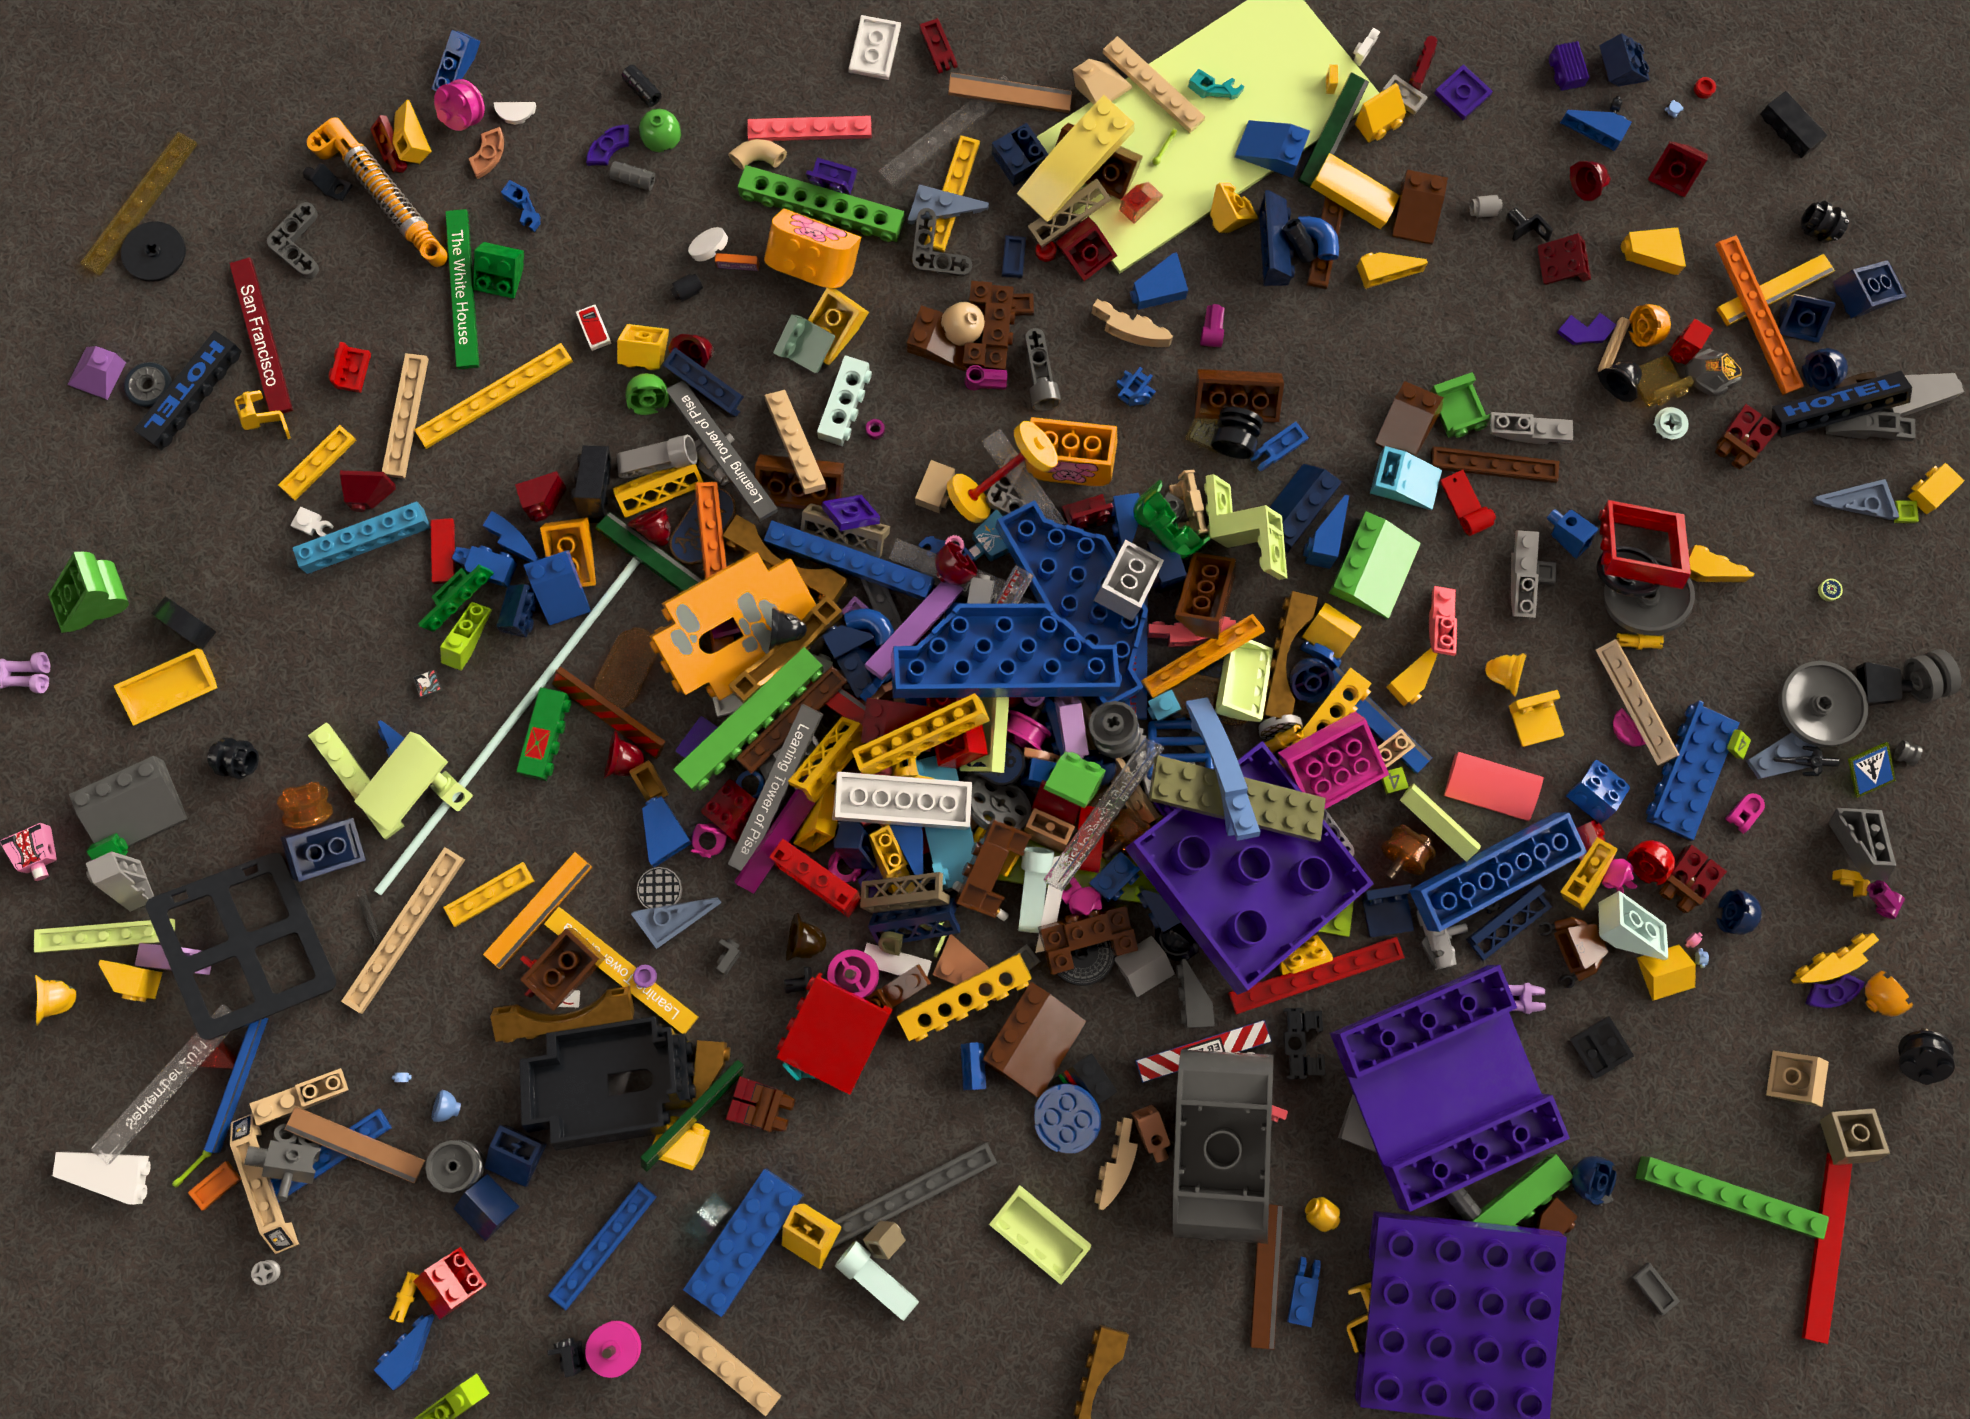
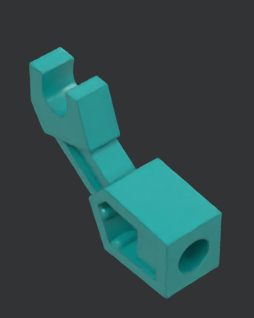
[1188,69,1245,100]

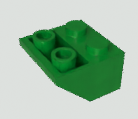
[473,242,524,299]

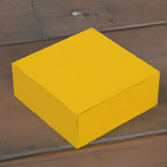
[1326,64,1338,94]

